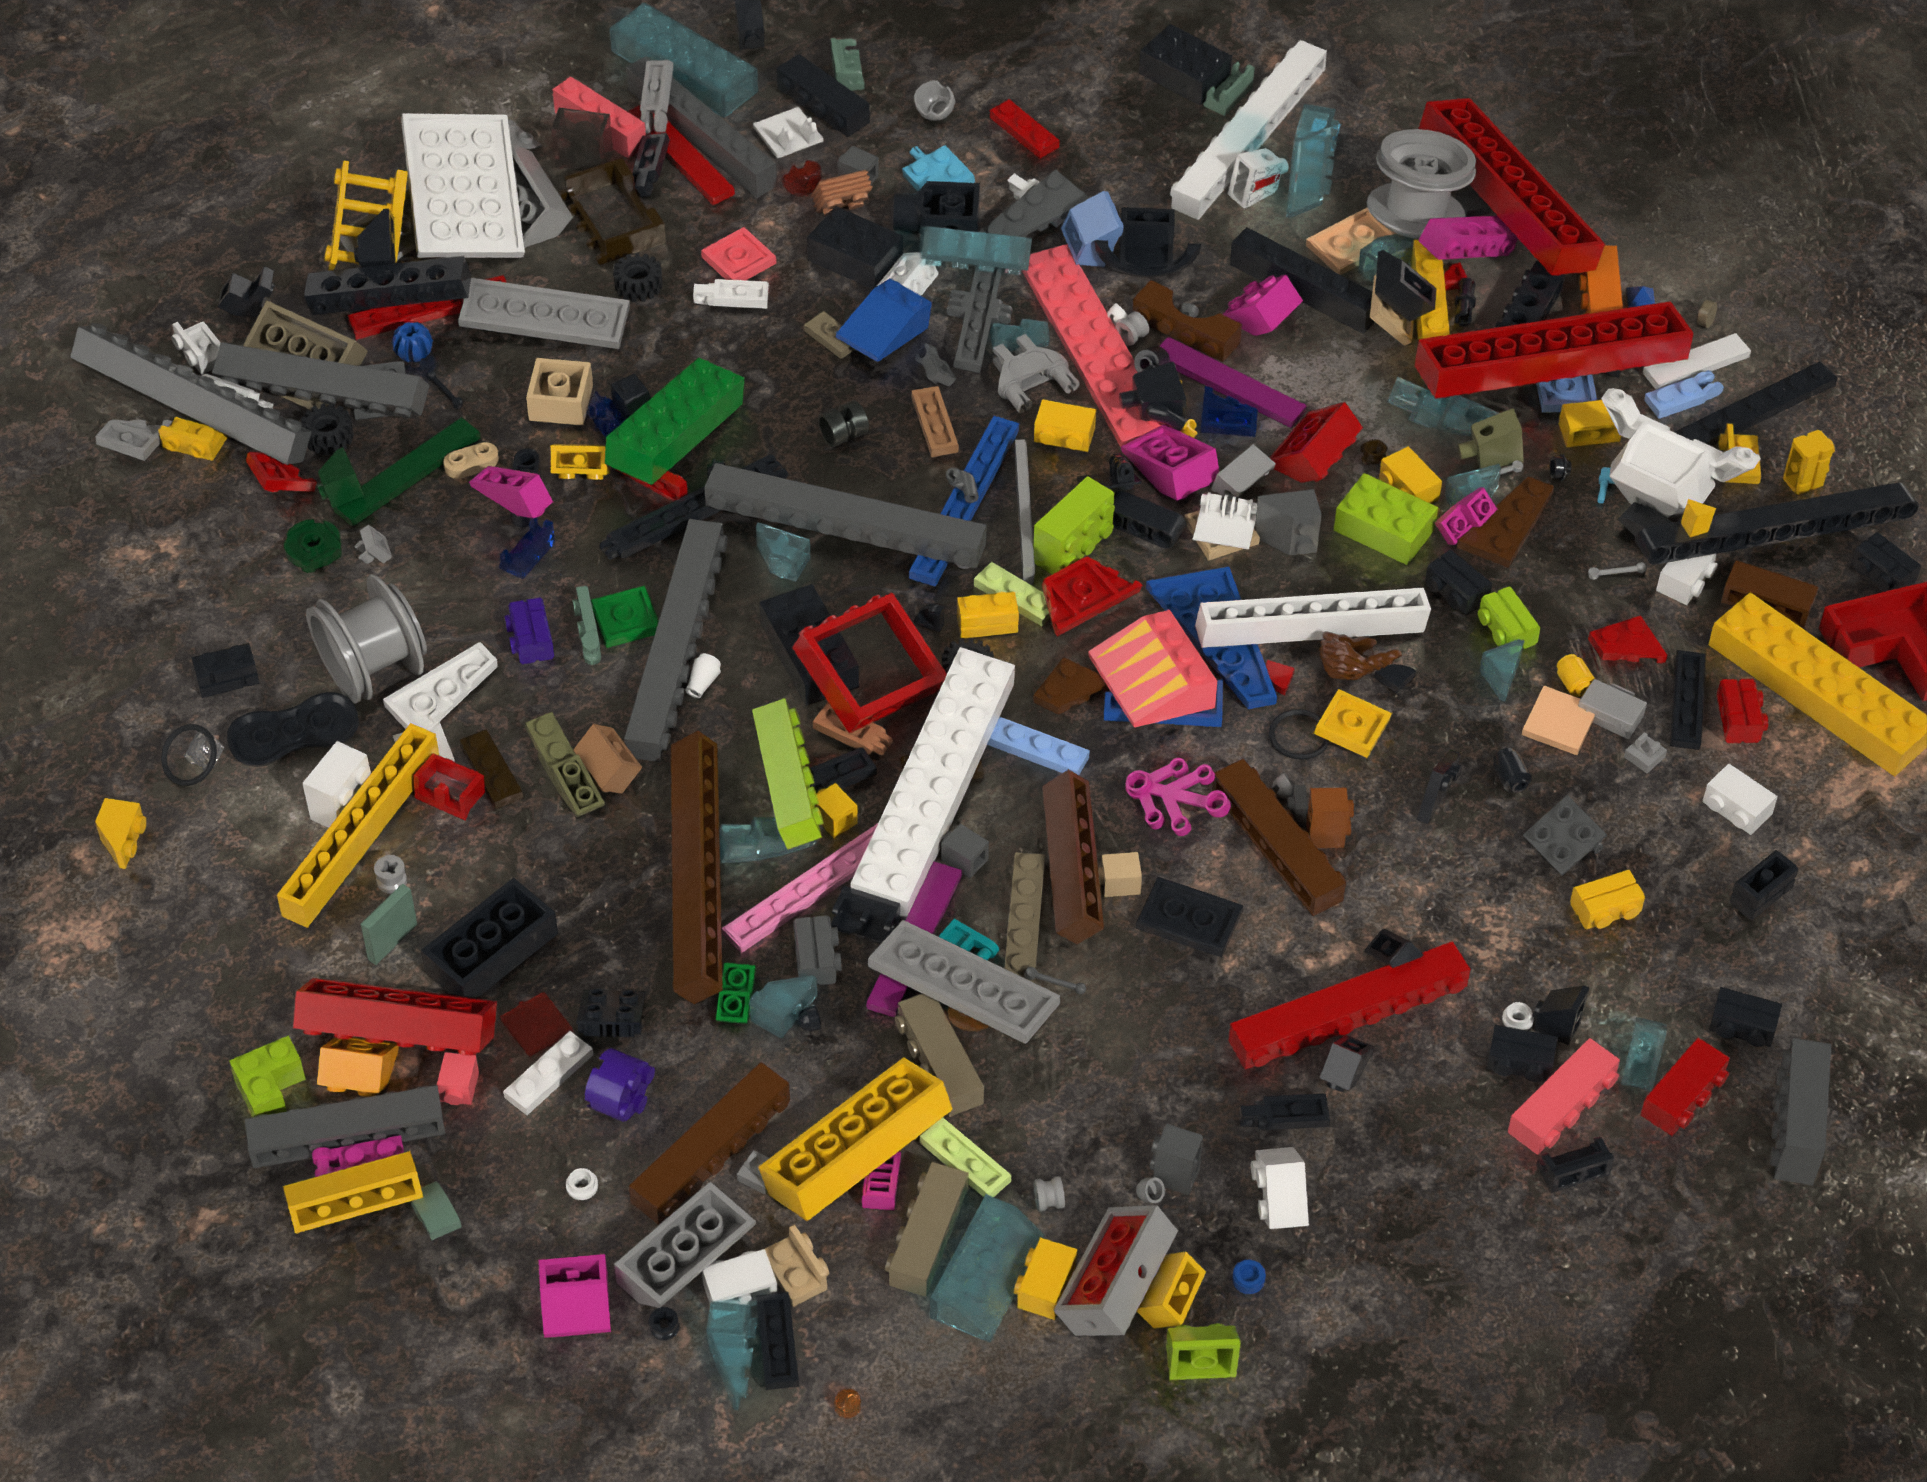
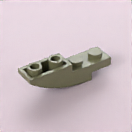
[525,712,605,817]

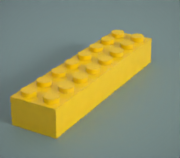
[1708,592,1927,777]

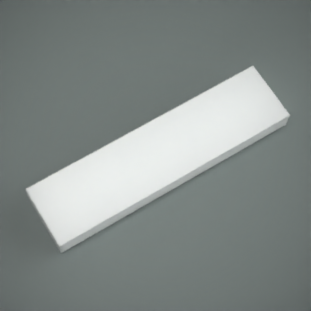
[1643,333,1751,390]

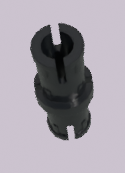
[1454,278,1476,326]

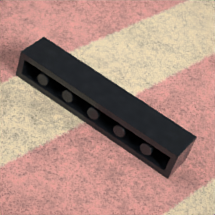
[1230,227,1375,334]

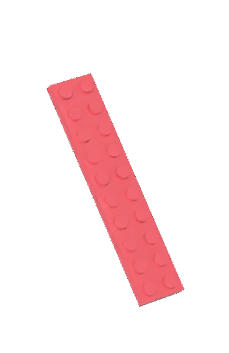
[1018,244,1172,447]

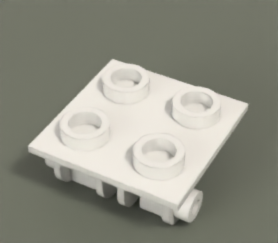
[1193,492,1257,549]

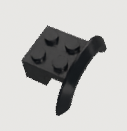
[1094,207,1201,277]

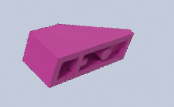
[469,466,553,518]

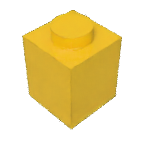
[815,783,858,838]

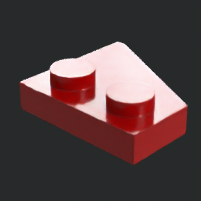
[246,452,317,492]
[1588,615,1667,663]

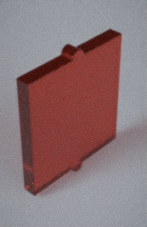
[500,992,573,1057]

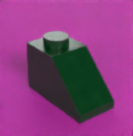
[317,447,364,508]

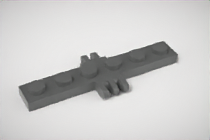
[946,246,1013,373]

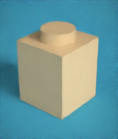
[1098,852,1142,897]

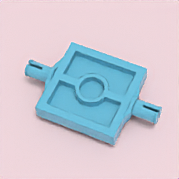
[902,145,975,191]

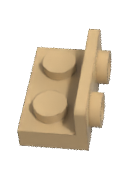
[765,1225,829,1307]

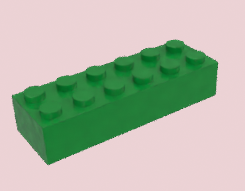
[605,357,745,485]

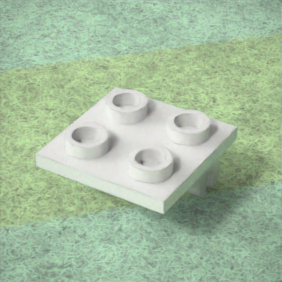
[753,107,823,159]

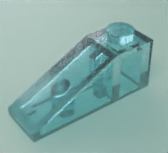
[1358,234,1419,283]

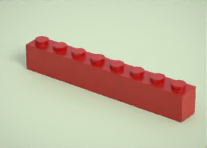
[1228,941,1471,1070]

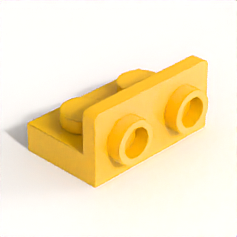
[158,417,227,461]
[1719,424,1761,484]

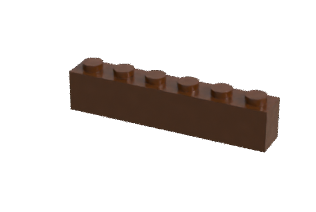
[1212,758,1346,916]
[1042,769,1104,945]
[629,1062,790,1225]

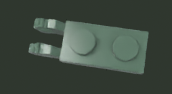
[572,586,601,665]

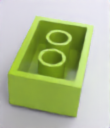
[1333,473,1438,565]
[1033,476,1115,574]

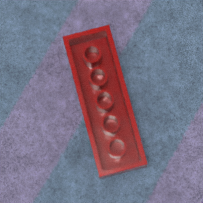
[293,978,497,1056]

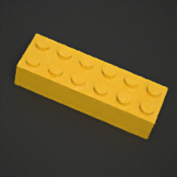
[758,1057,953,1221]

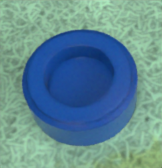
[1232,1260,1266,1294]

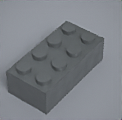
[1770,1038,1831,1185]

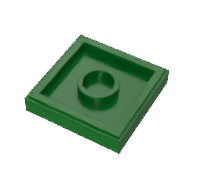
[591,585,659,648]

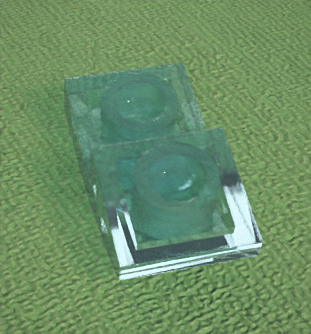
[990,319,1050,351]

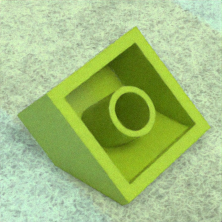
[1166,1323,1240,1380]

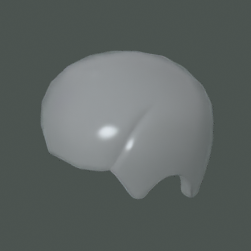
[913,80,955,121]

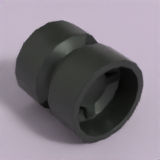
[818,400,869,447]

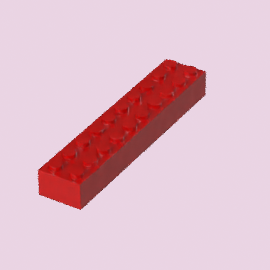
[1419,98,1605,276]
[1415,301,1694,399]

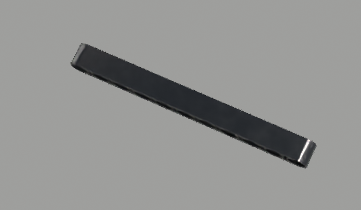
[1635,483,1919,565]

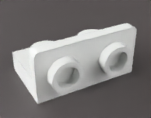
[877,252,938,296]

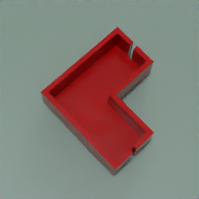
[1819,582,1927,702]

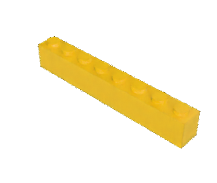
[277,723,440,928]

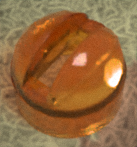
[834,1388,861,1418]

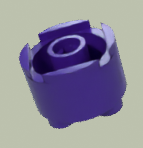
[585,1048,655,1122]

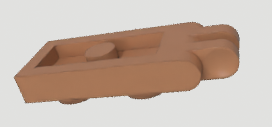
[813,702,893,755]

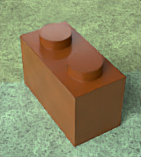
[1306,787,1354,848]

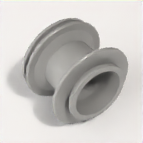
[1367,129,1476,239]
[306,574,427,703]

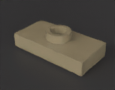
[804,311,855,359]

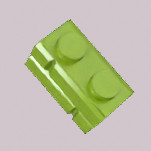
[1478,586,1541,654]

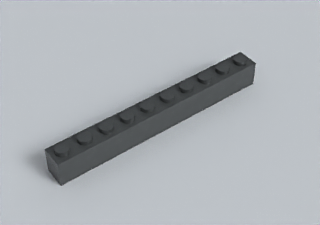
[70,323,312,465]
[704,463,986,568]
[624,519,727,762]

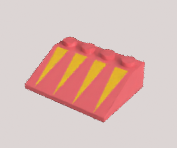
[1088,610,1217,728]

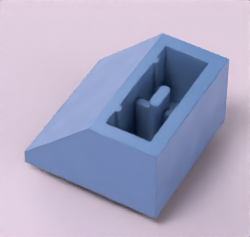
[1061,191,1124,267]

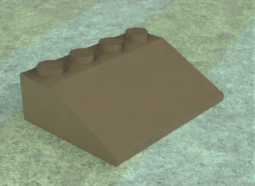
[243,301,368,411]

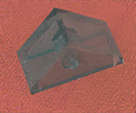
[1479,639,1524,701]

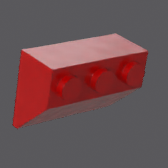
[1269,402,1363,483]

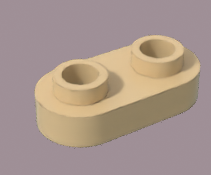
[444,442,499,479]

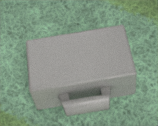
[1578,679,1647,739]

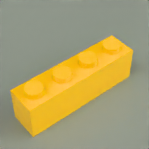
[283,1151,423,1233]

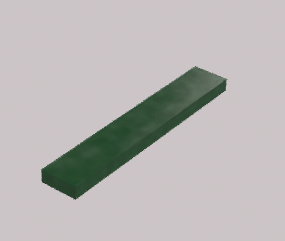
[334,417,481,527]

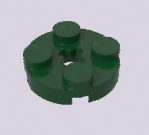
[284,519,342,573]

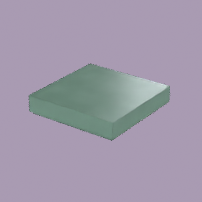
[361,884,418,965]

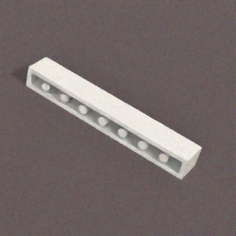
[1195,588,1431,648]

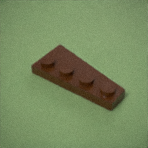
[1457,476,1554,568]

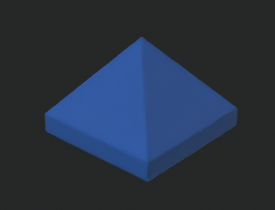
[1626,286,1655,308]

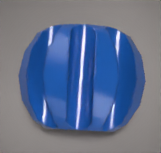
[392,322,433,363]

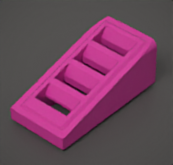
[862,1152,901,1211]

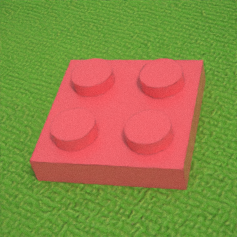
[701,227,776,281]

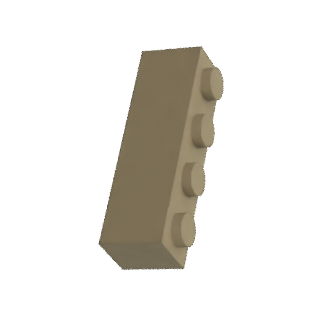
[895,994,984,1117]
[885,1162,969,1297]

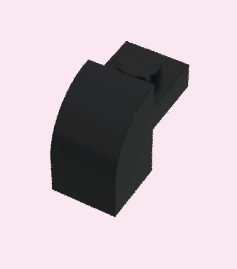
[217,266,275,317]

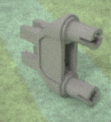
[993,334,1080,413]

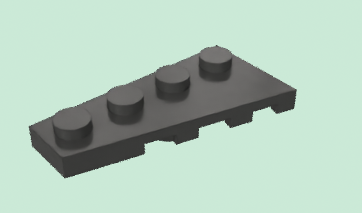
[978,169,1090,251]

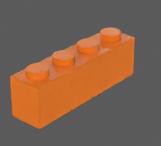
[1579,245,1623,314]

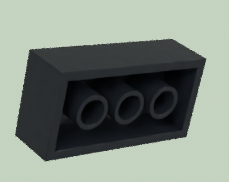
[759,584,859,706]
[421,877,558,999]

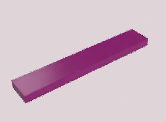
[1159,337,1307,428]
[866,861,962,1018]

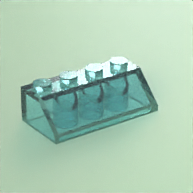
[1286,104,1339,218]
[919,226,1032,275]
[930,1194,1045,1343]

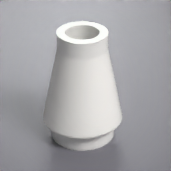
[685,653,721,698]

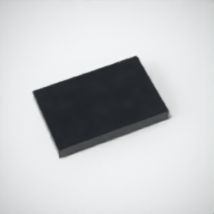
[1136,877,1244,958]

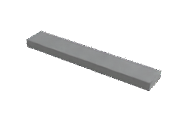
[1015,439,1035,585]

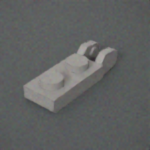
[640,60,674,133]

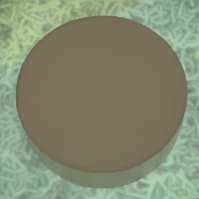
[1697,300,1717,328]

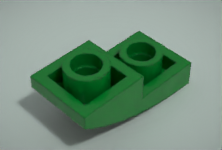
[716,963,756,1024]

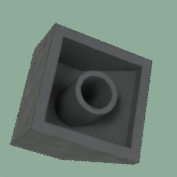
[1255,489,1322,555]

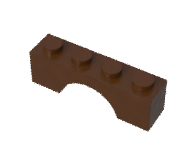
[1132,280,1242,362]

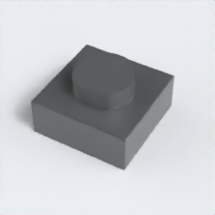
[1287,785,1308,827]

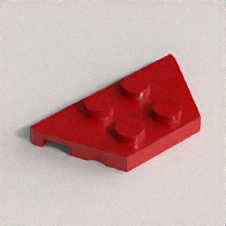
[1042,556,1142,637]

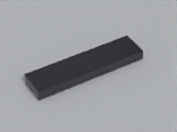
[1670,650,1706,750]

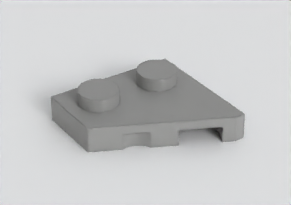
[95,420,172,461]

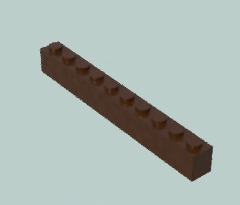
[670,730,723,1004]

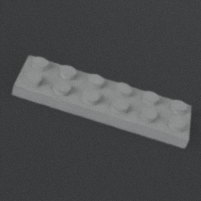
[458,278,630,349]
[868,920,1060,1044]

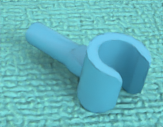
[1597,467,1615,503]

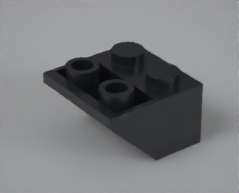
[1375,250,1436,322]

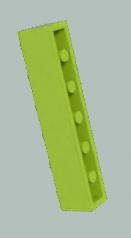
[752,698,824,850]

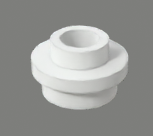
[1502,1002,1534,1031]
[566,1168,598,1200]

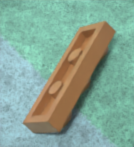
[912,386,958,457]

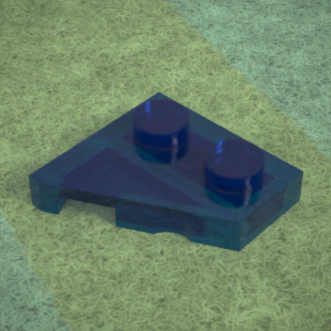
[1201,386,1258,437]

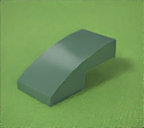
[410,1181,462,1240]

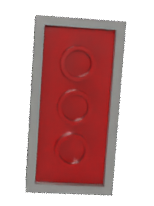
[1053,1205,1178,1336]

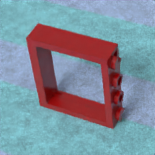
[792,593,947,734]

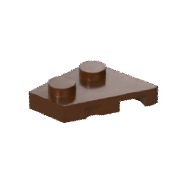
[1033,657,1110,715]

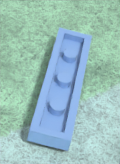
[987,717,1090,775]

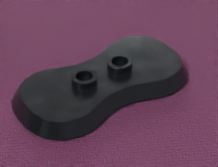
[227,692,359,767]

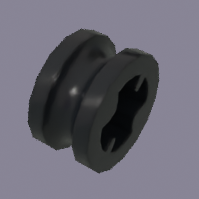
[649,1307,680,1341]

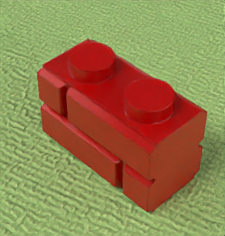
[1716,679,1768,743]

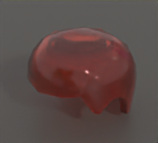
[781,160,822,197]

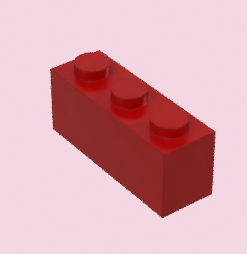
[1640,1037,1730,1136]

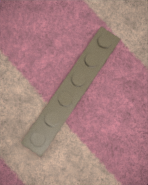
[1004,852,1045,983]

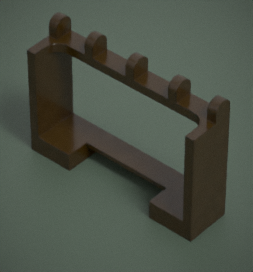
[558,158,666,265]

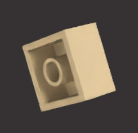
[526,358,593,425]

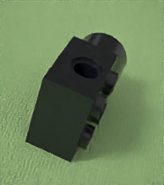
[893,181,980,243]

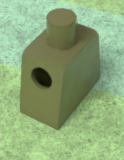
[1457,409,1524,469]

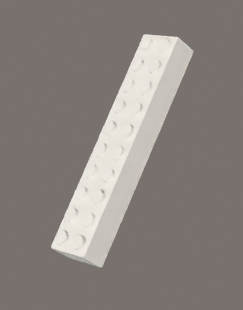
[851,647,1015,920]

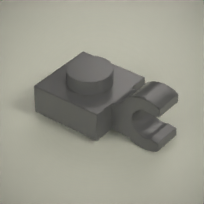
[915,343,956,387]

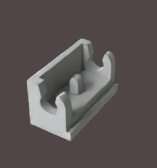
[1211,444,1276,501]

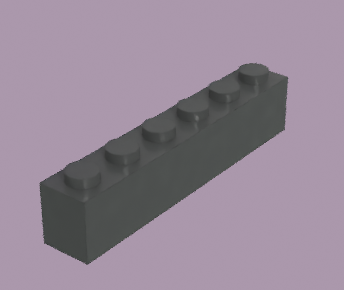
[245,1085,445,1168]

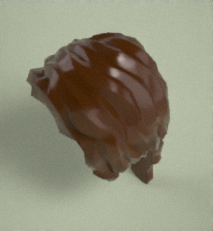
[1319,631,1402,680]

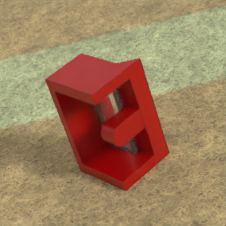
[413,753,485,821]

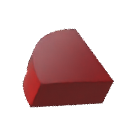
[1444,262,1468,291]
[1266,660,1295,695]

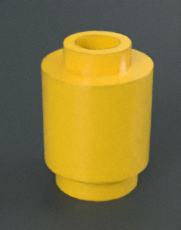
[1556,654,1595,697]

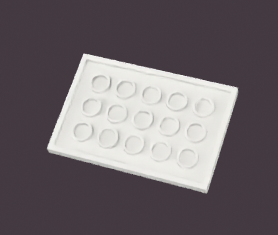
[401,114,525,258]

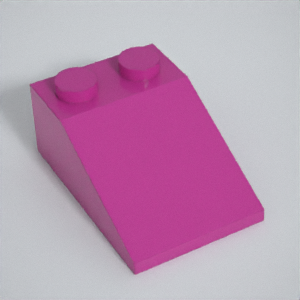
[1121,424,1220,501]

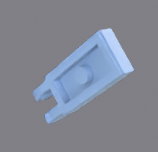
[1644,370,1724,419]

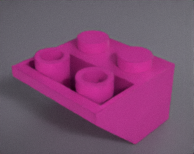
[1222,275,1303,336]
[539,1254,611,1338]

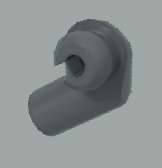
[946,467,979,503]

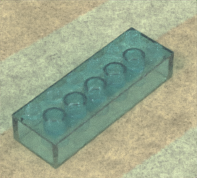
[610,2,758,118]

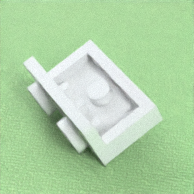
[171,321,220,375]

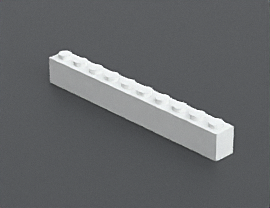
[1170,40,1327,220]

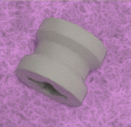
[1115,311,1149,346]
[374,855,407,894]
[1033,1176,1065,1212]

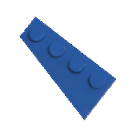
[1104,679,1223,727]

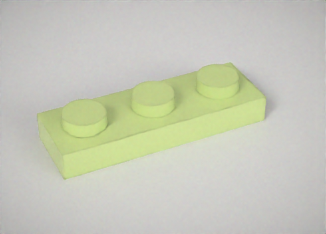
[974,562,1050,627]
[920,1118,1011,1201]

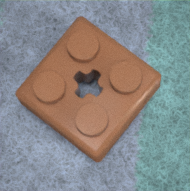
[811,170,873,216]

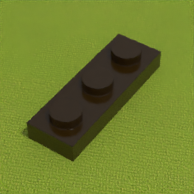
[459,729,523,809]

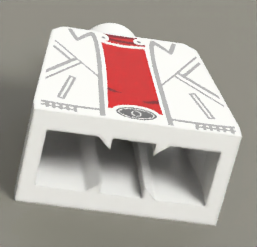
[1228,148,1289,209]

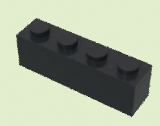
[777,54,870,137]

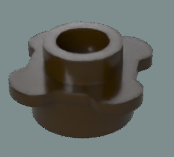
[1360,439,1388,465]

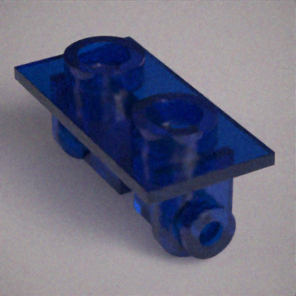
[587,391,625,438]

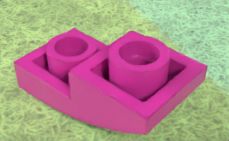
[1434,487,1497,545]

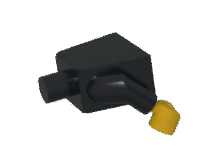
[1119,362,1198,438]

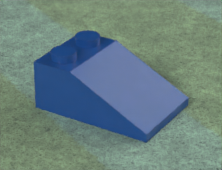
[836,278,932,362]

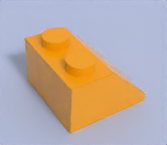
[317,1037,399,1097]

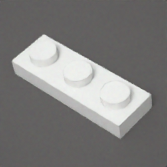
[503,1031,594,1115]

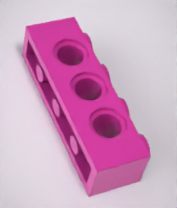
[1418,216,1518,260]

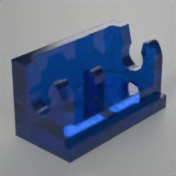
[499,518,555,579]

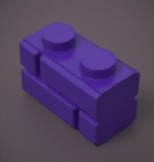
[504,597,554,665]

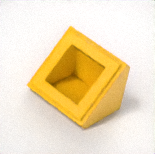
[1681,499,1716,537]

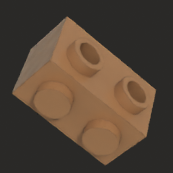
[573,724,643,794]

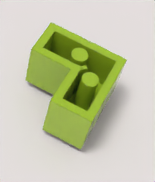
[229,1035,306,1118]

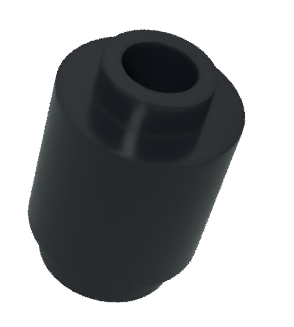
[1134,346,1170,373]
[1493,748,1532,793]

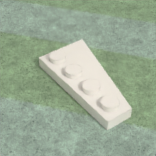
[383,642,498,731]

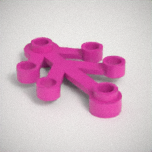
[1125,758,1231,836]

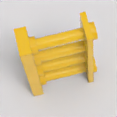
[324,160,408,271]

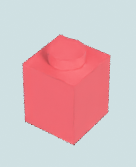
[437,1052,479,1105]

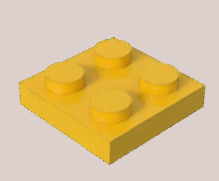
[1314,689,1392,758]

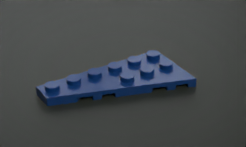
[1146,567,1277,709]

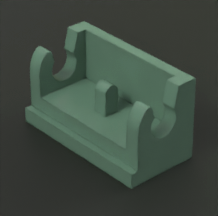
[831,38,865,90]
[1204,61,1254,116]

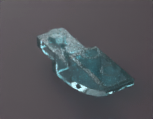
[1387,377,1499,436]

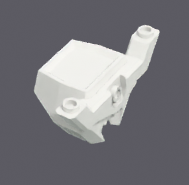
[1601,388,1761,519]

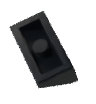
[1364,928,1424,968]

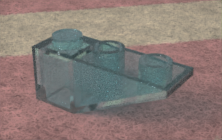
[707,1301,757,1410]

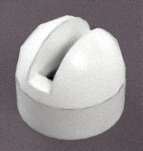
[1107,303,1128,325]

